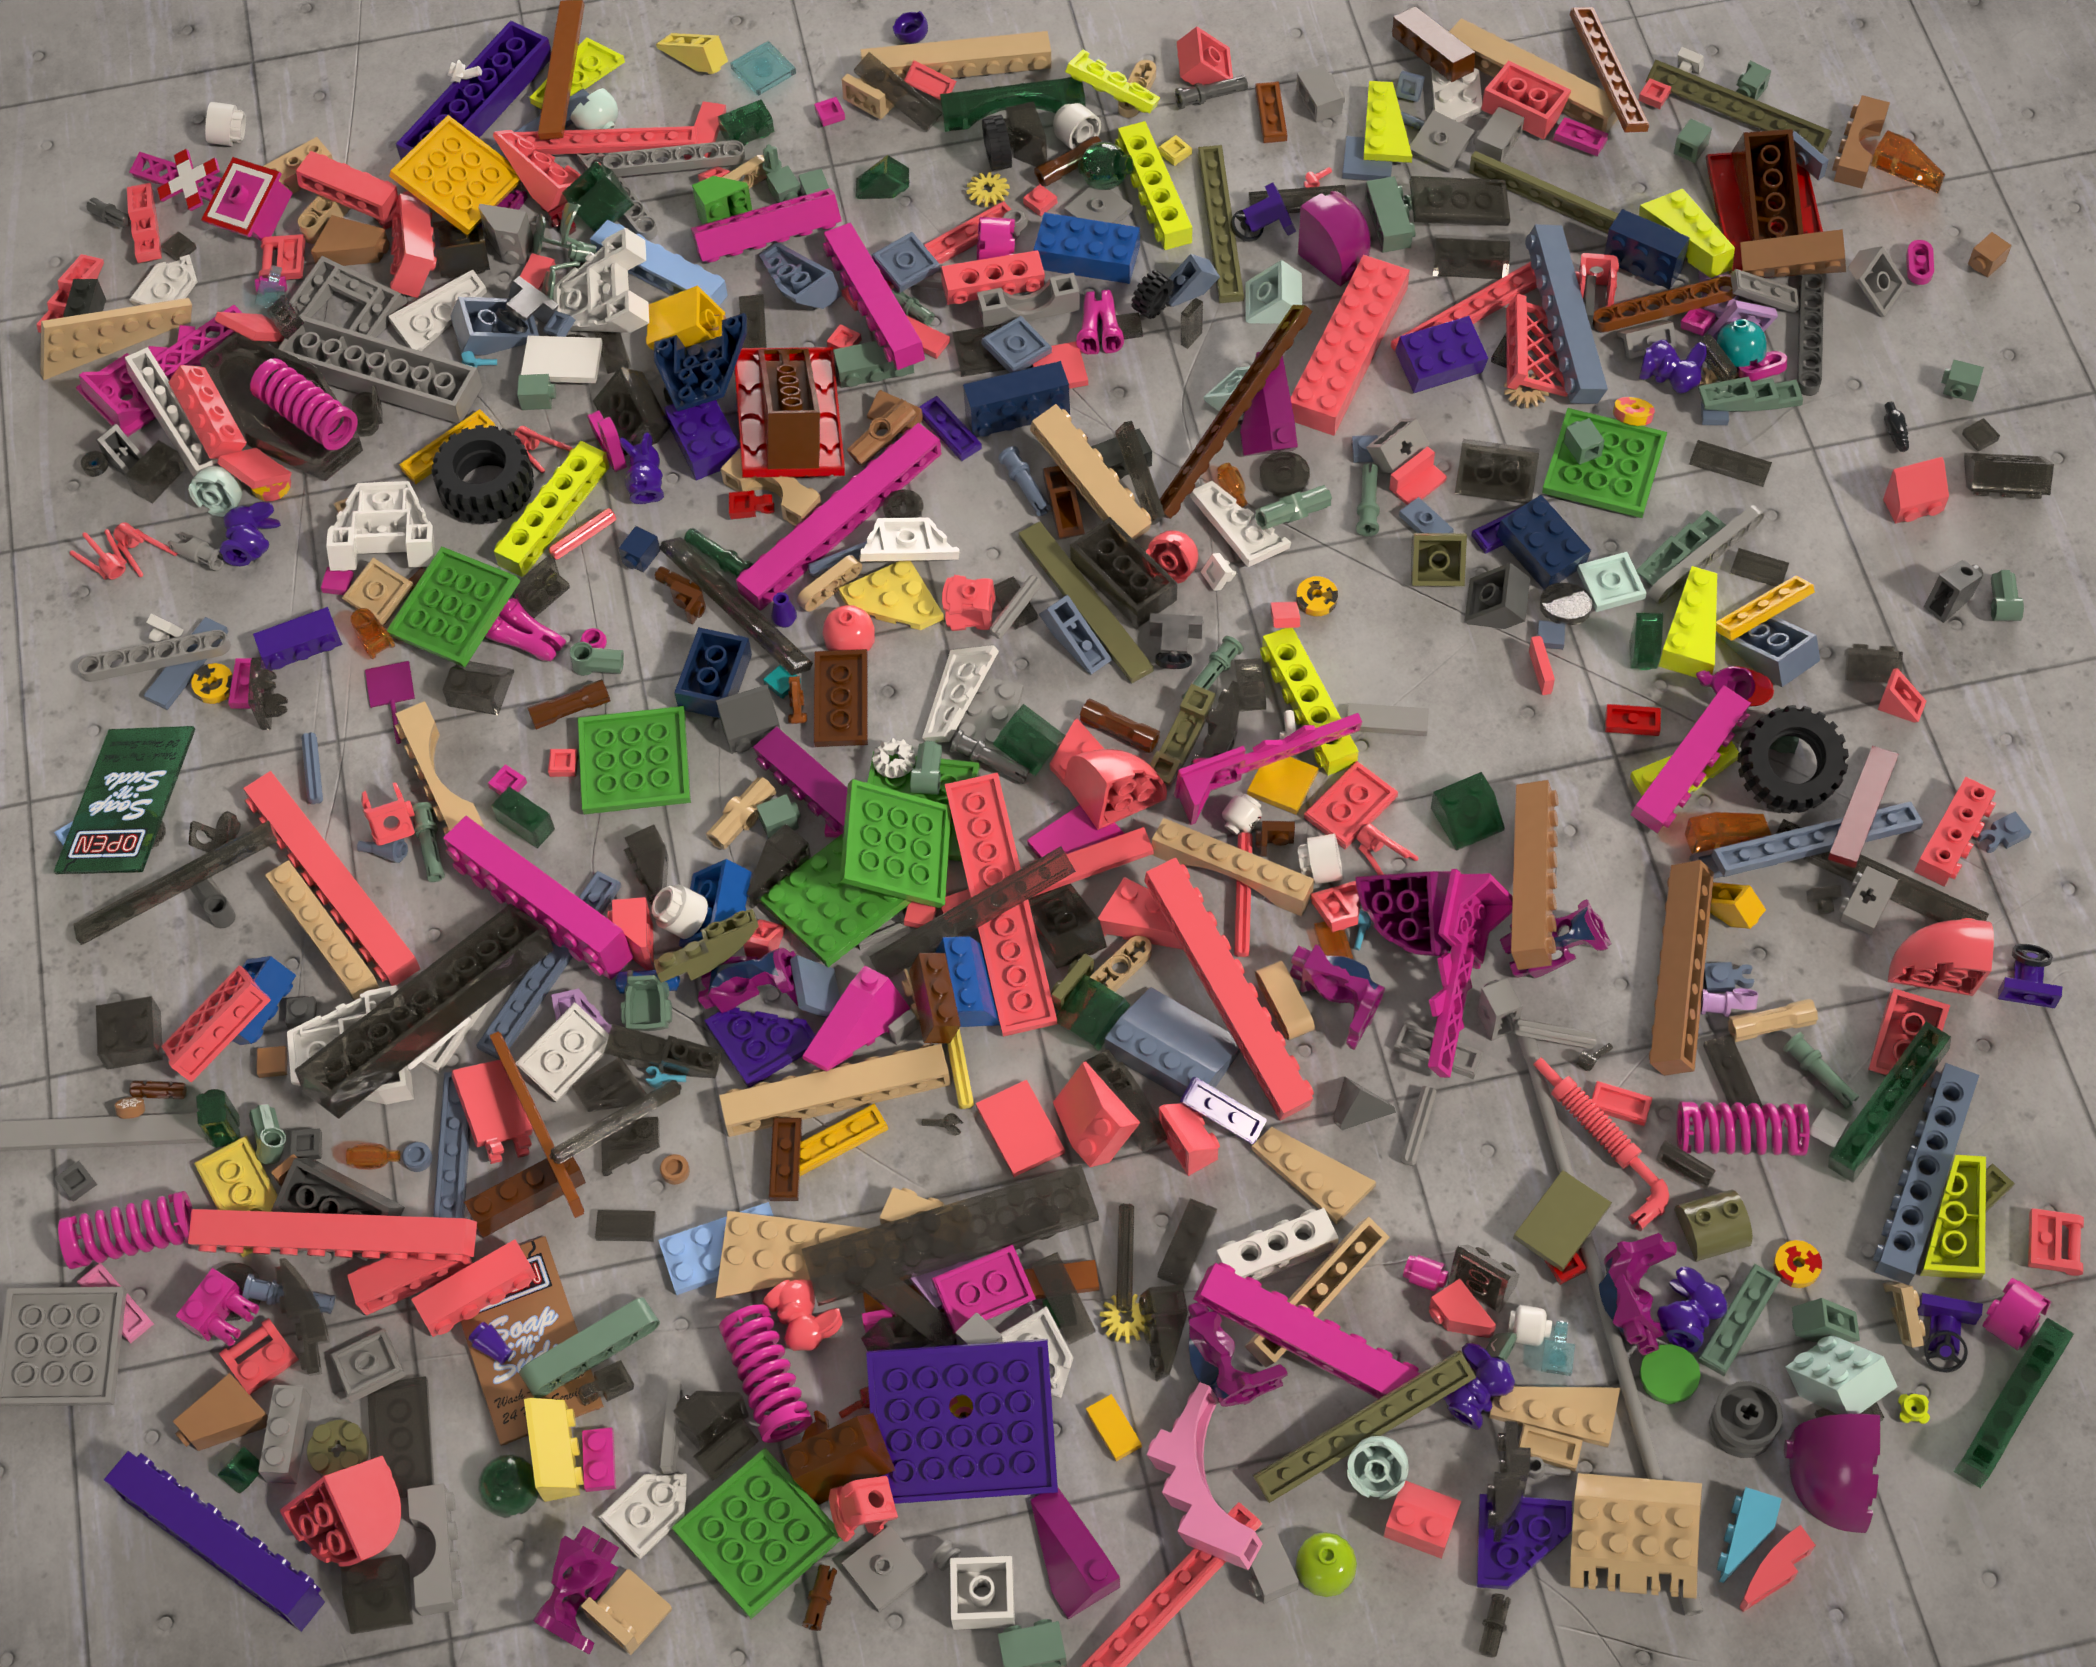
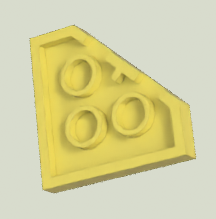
[839,561,944,630]

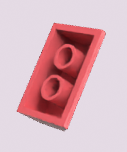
[1481,61,1571,140]

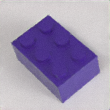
[1395,316,1488,393]
[664,400,740,481]

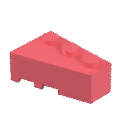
[1097,877,1182,949]

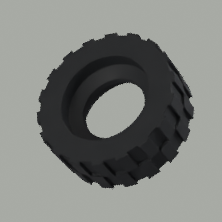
[982,115,1012,171]

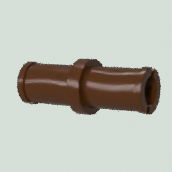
[802,1565,837,1631]

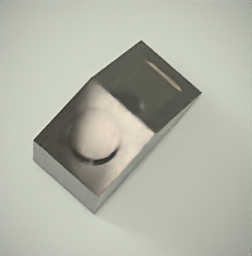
[861,1315,935,1351]

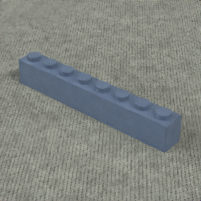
[1525,224,1608,404]

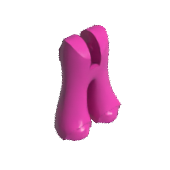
[1076,290,1124,355]
[485,597,566,662]

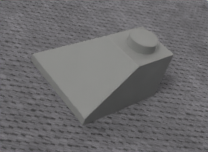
[1848,246,1907,317]

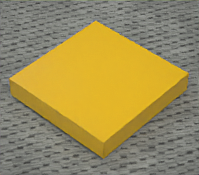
[1247,757,1319,815]

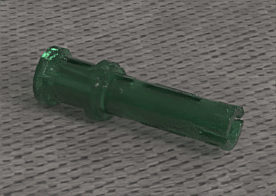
[684,528,753,579]

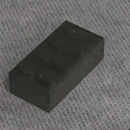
[1070,517,1177,628]

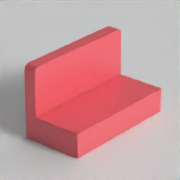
[1389,446,1447,505]

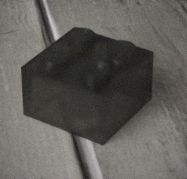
[96,996,163,1070]

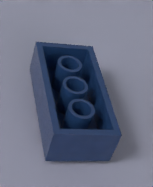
[963,361,1070,438]

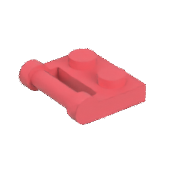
[258,234,305,280]
[2028,1208,2084,1276]
[219,1318,299,1395]

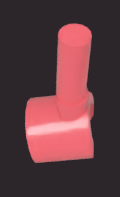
[1304,167,1332,192]

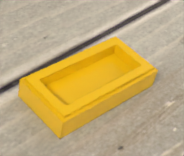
[1086,1394,1142,1462]

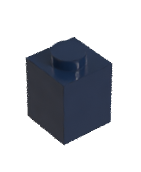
[619,526,661,573]

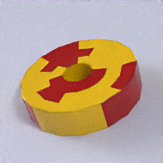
[1773,1240,1822,1288]

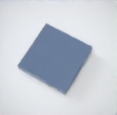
[1342,136,1392,181]
[872,232,940,293]
[982,316,1052,373]
[790,955,840,1018]

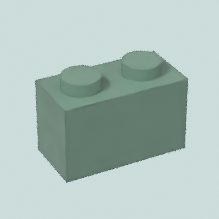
[998,1619,1067,1667]

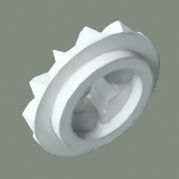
[872,738,916,778]

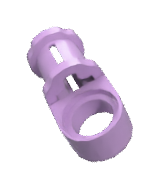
[1700,988,1758,1017]

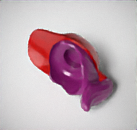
[1696,666,1774,707]

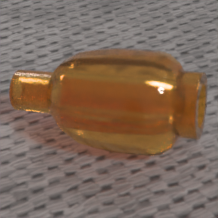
[1217,463,1248,507]
[346,1143,401,1170]

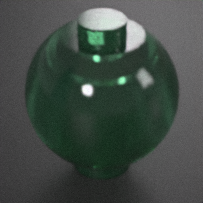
[1078,141,1133,190]

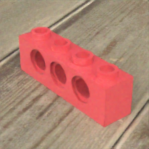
[941,250,1045,305]

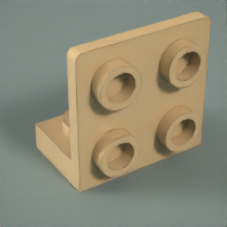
[842,73,908,120]
[581,1569,672,1655]

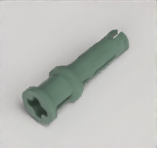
[1356,463,1380,537]
[1182,636,1244,699]
[412,802,445,882]
[1783,1032,1860,1109]

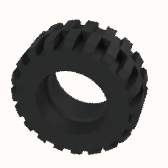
[432,425,534,524]
[1737,705,1849,814]

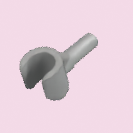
[1528,1457,1571,1479]

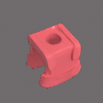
[1575,253,1619,306]
[942,574,996,631]
[361,783,415,846]
[829,1476,898,1542]

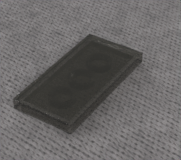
[1409,176,1511,226]
[367,1376,434,1498]

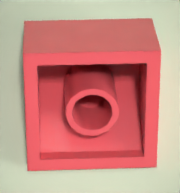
[1177,26,1233,86]
[1883,457,1949,524]
[608,897,654,970]
[1159,1103,1220,1176]
[1384,1481,1461,1559]

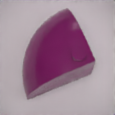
[1298,191,1371,287]
[1355,871,1460,956]
[1784,1414,1880,1533]

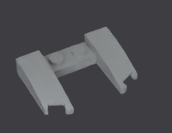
[288,256,406,338]

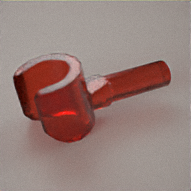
[838,1386,870,1418]

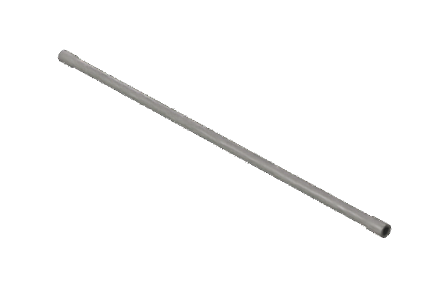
[1517,1035,1703,1616]

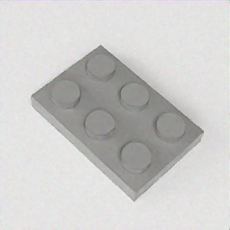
[951,677,1023,756]

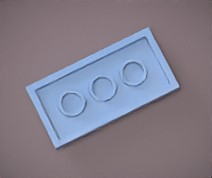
[658,1202,774,1295]

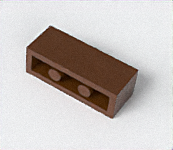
[909,953,961,1043]

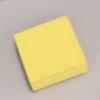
[1158,135,1192,166]

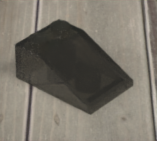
[433,220,490,278]
[1028,883,1107,969]
[1448,1244,1520,1313]

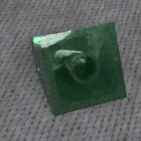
[993,704,1066,776]
[1431,772,1505,851]
[1056,975,1130,1051]

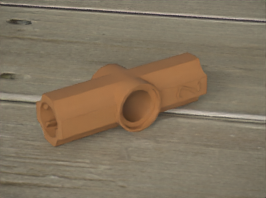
[847,398,917,467]

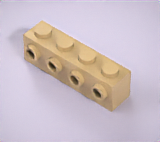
[263,137,333,194]

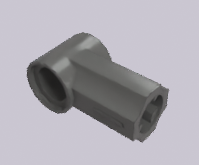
[189,875,236,928]

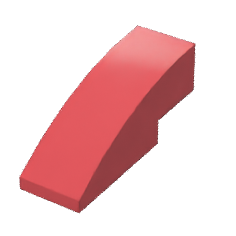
[1740,1525,1816,1612]

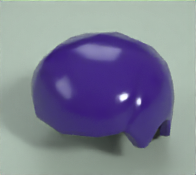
[893,11,928,44]

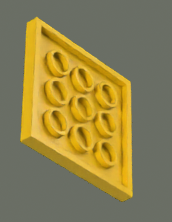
[389,115,521,235]

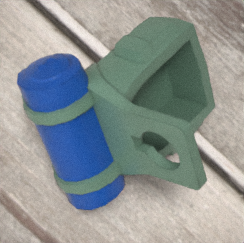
[615,970,680,1032]

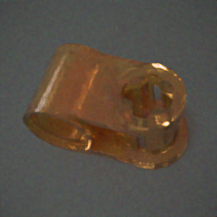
[350,608,395,659]

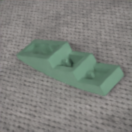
[1698,377,1803,411]
[1636,510,1726,586]

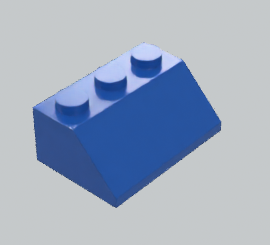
[679,859,752,948]
[935,937,1000,1027]
[209,956,296,1045]

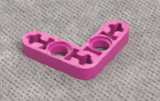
[587,410,627,472]

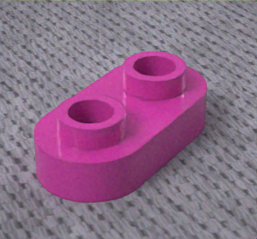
[1906,240,1934,285]
[1738,351,1787,382]

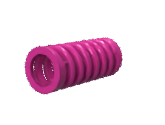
[250,358,358,450]
[1676,1101,1810,1156]
[58,1191,193,1269]
[719,1304,813,1443]

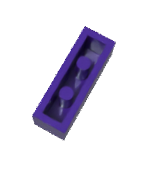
[253,607,343,672]

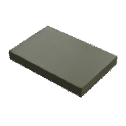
[1513,1170,1612,1271]

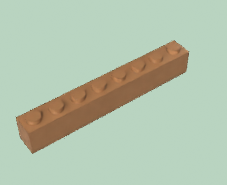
[1511,780,1559,970]
[1649,860,1714,1076]

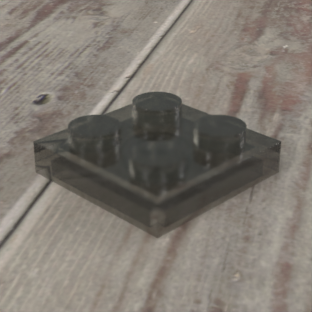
[952,324,1006,377]

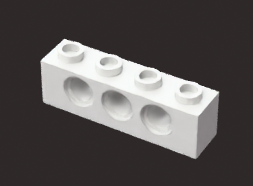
[1216,1208,1339,1280]

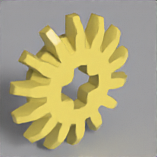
[966,172,1010,207]
[1100,1292,1153,1344]

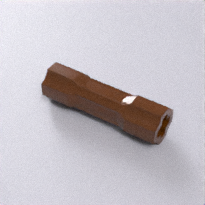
[1034,136,1105,187]
[527,679,611,730]
[1080,698,1160,753]

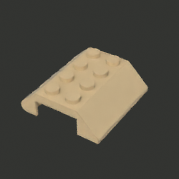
[1570,1473,1702,1599]

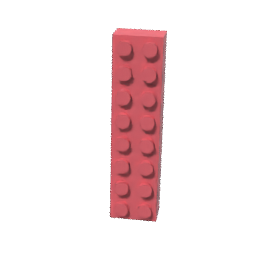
[1291,255,1410,436]

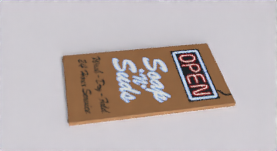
[460,1236,604,1446]

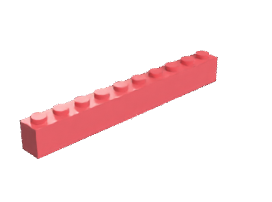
[243,771,421,986]
[1144,857,1314,1121]
[188,1209,477,1262]

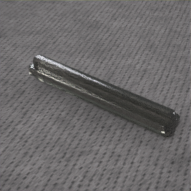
[1116,1203,1134,1311]

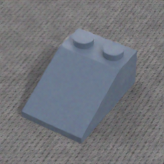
[450,297,539,355]
[1721,616,1820,687]

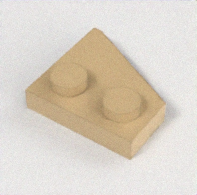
[1883,1281,1925,1348]

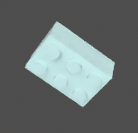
[1785,1334,1898,1414]

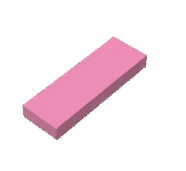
[77,1263,154,1344]

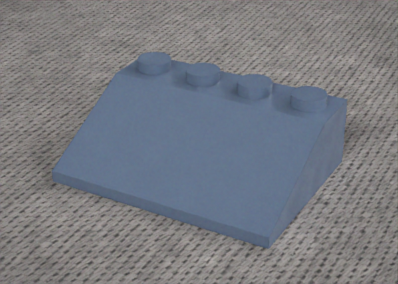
[1105,987,1240,1098]

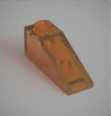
[1871,130,1945,193]
[1685,812,1772,854]

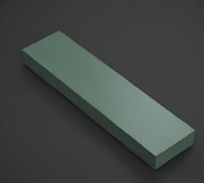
[1698,1264,1781,1376]

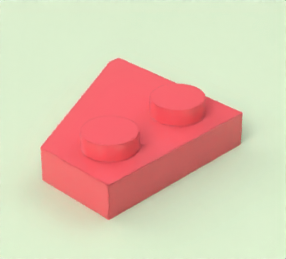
[1050,719,1104,787]
[1311,881,1361,932]

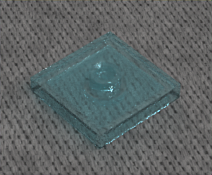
[730,41,796,96]

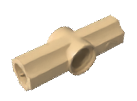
[706,777,776,850]

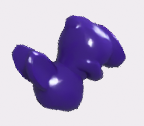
[1639,339,1707,394]
[619,433,664,504]
[220,501,281,567]
[1657,1267,1727,1352]
[1443,1343,1515,1430]

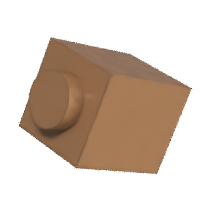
[1968,232,2012,278]

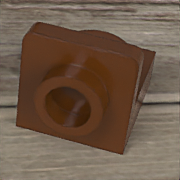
[670,580,706,625]
[1256,821,1295,857]

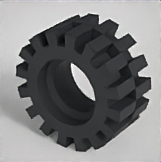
[1131,270,1174,319]

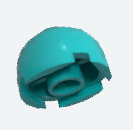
[1716,319,1767,367]

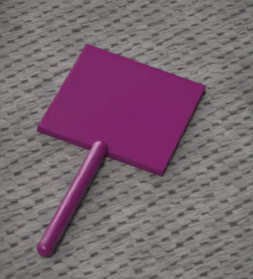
[365,661,415,744]

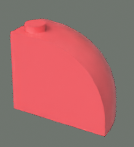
[1064,749,1167,830]
[1888,918,1994,996]
[280,1456,401,1567]

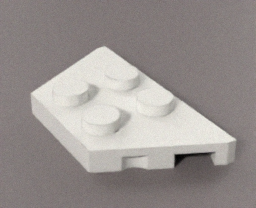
[1430,66,1482,122]
[860,518,960,562]

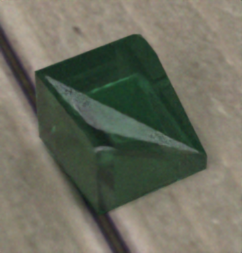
[217,1446,260,1494]

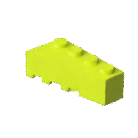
[1639,188,1735,278]
[1658,566,1717,678]
[1920,1155,1986,1280]

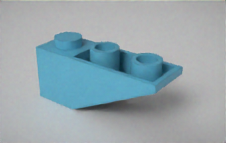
[1716,1487,1782,1583]

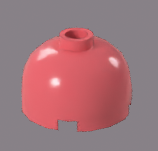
[1145,530,1199,584]
[823,605,875,651]

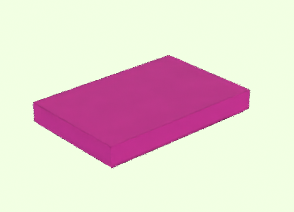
[1027,805,1125,862]
[931,1245,1036,1334]

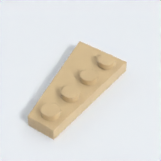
[1252,1127,1376,1225]
[1489,1386,1620,1448]

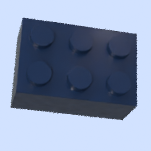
[1604,209,1690,290]
[1496,495,1591,592]
[674,627,752,718]

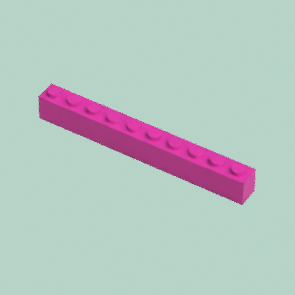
[736,423,942,611]

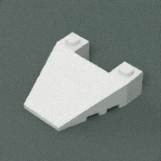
[553,228,649,333]
[326,481,436,571]
[287,985,414,1105]

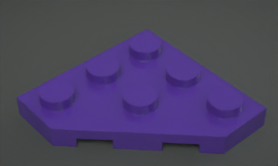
[704,1007,816,1088]
[1477,1494,1572,1590]

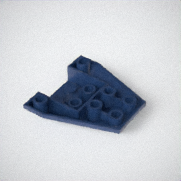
[654,313,747,412]

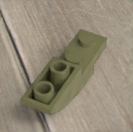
[653,908,759,983]

